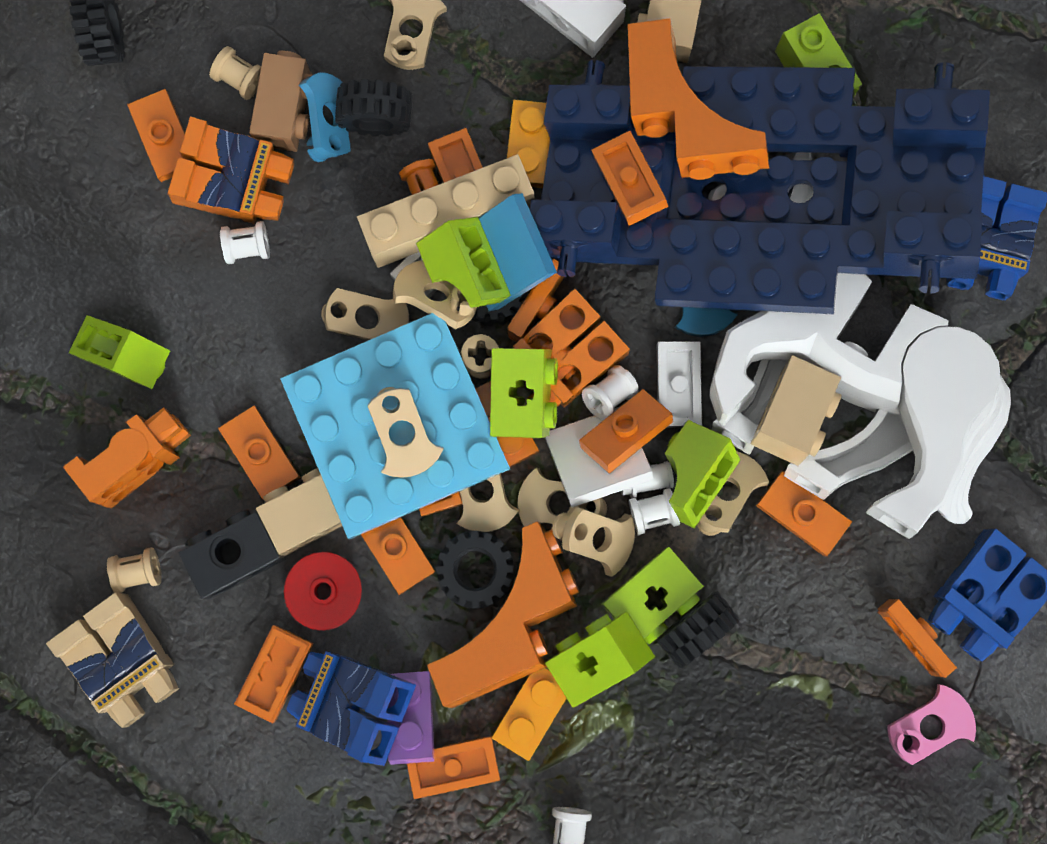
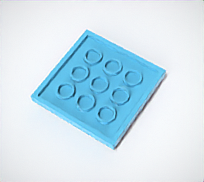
[280,313,510,539]

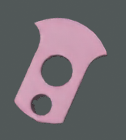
[887,684,976,765]

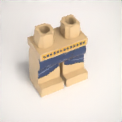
[46,592,179,728]

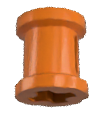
[399,159,439,195]

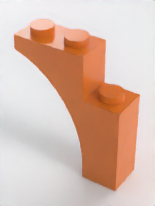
[628,18,769,180]
[427,521,579,708]

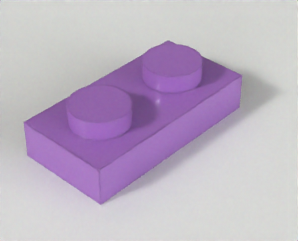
[387,671,434,765]

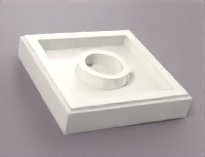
[545,406,653,508]

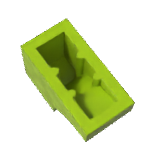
[416,217,511,308]
[69,315,170,389]
[665,420,740,528]

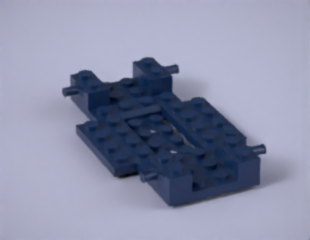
[530,60,990,314]

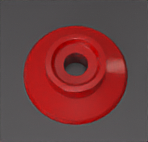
[284,552,362,630]

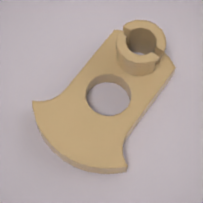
[384,0,447,70]
[393,260,477,329]
[321,288,409,340]
[367,387,444,478]
[697,451,769,536]
[518,468,607,527]
[457,473,519,532]
[552,507,635,577]

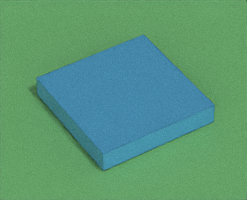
[479,193,557,311]

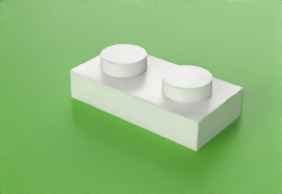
[656,342,702,428]

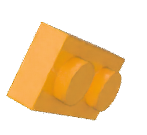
[507,100,550,188]
[492,668,566,761]

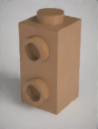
[249,51,312,152]

